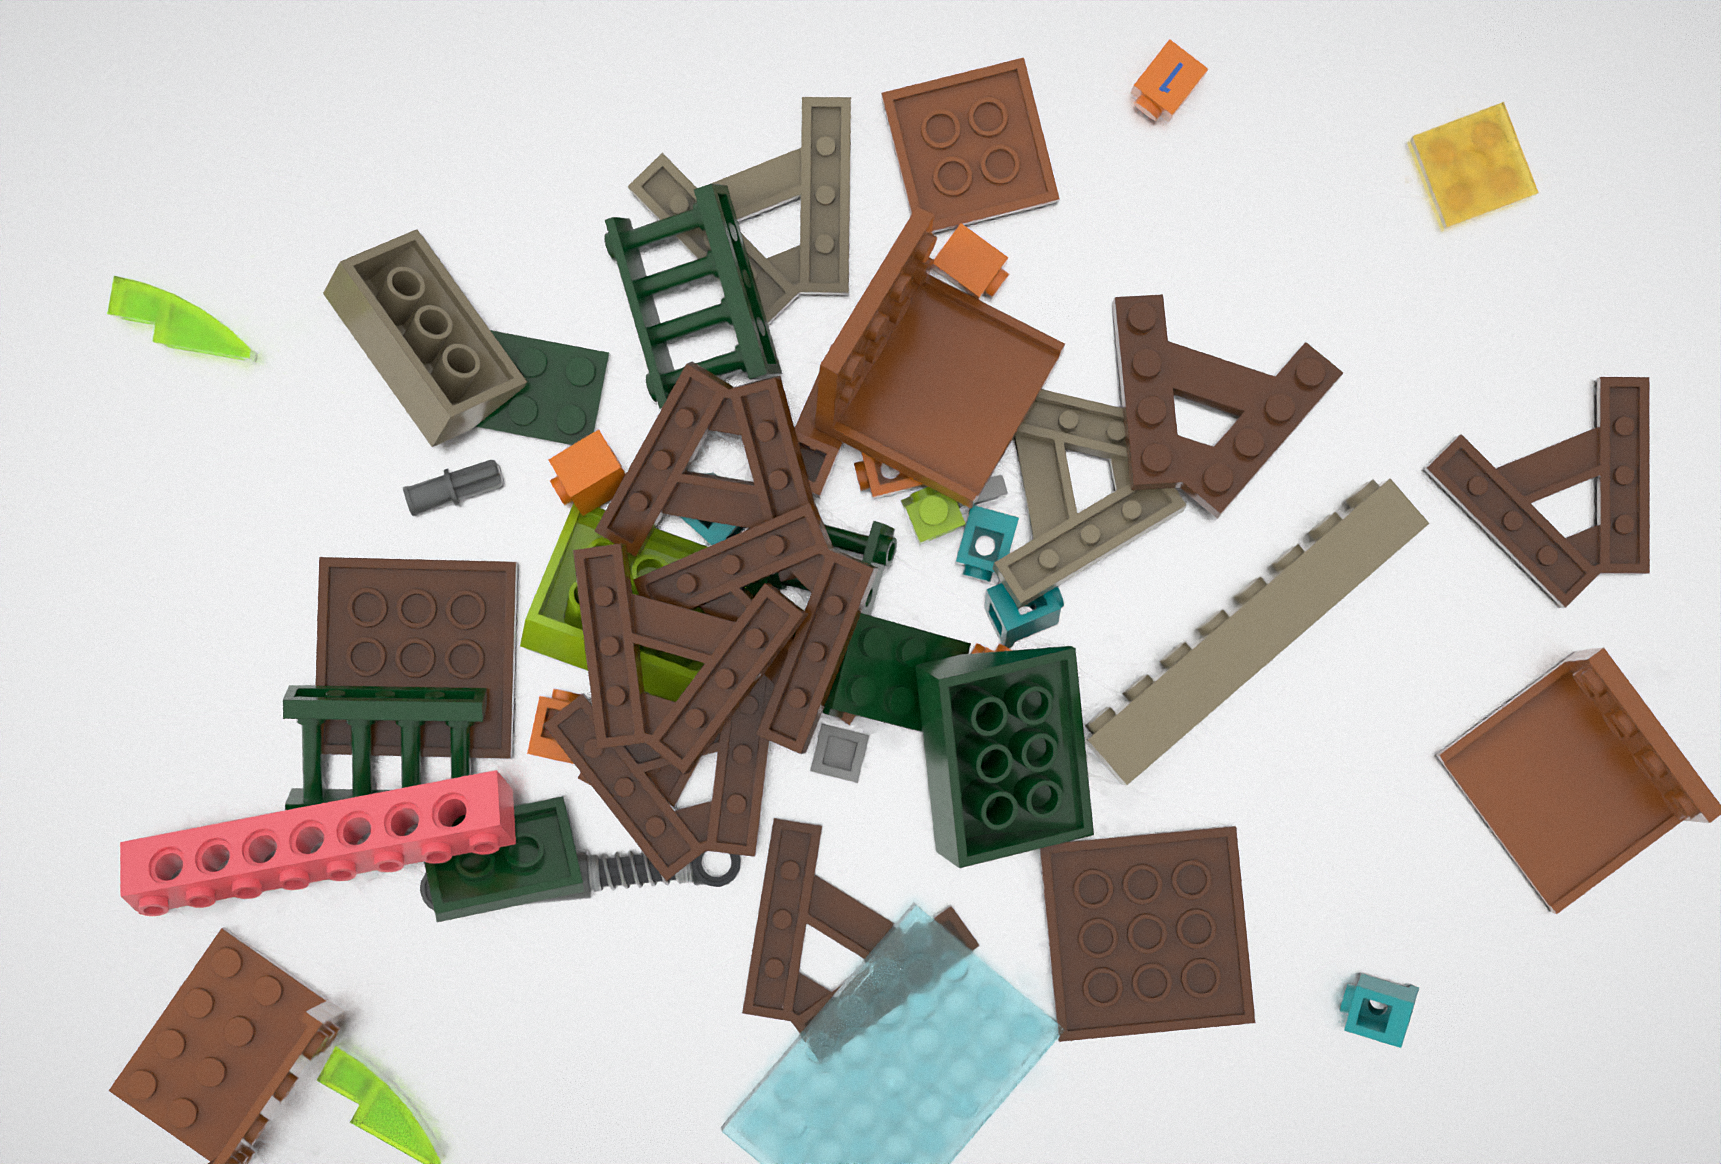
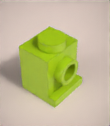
[901,487,966,546]

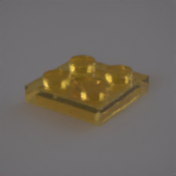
[1410,102,1539,230]

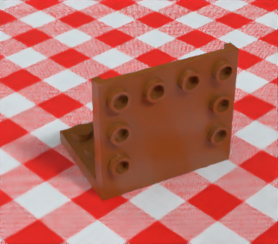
[814,206,1065,509]
[1436,647,1721,914]
[109,927,345,1164]

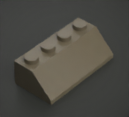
[323,229,527,448]

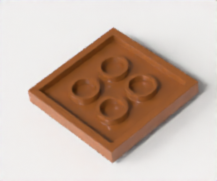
[881,57,1060,233]

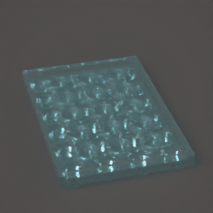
[720,902,1065,1164]

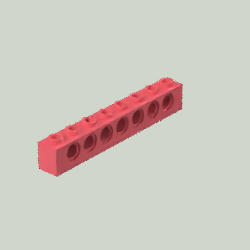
[120,770,516,917]

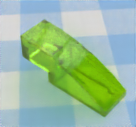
[107,275,258,363]
[316,1042,446,1164]

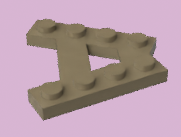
[627,97,851,325]
[993,389,1187,609]

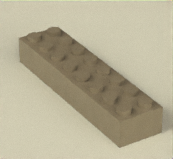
[1085,478,1430,785]

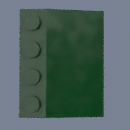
[915,646,1094,868]

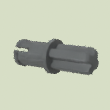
[403,459,503,517]

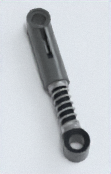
[420,849,742,910]

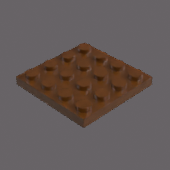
[315,557,518,759]
[1039,826,1256,1042]

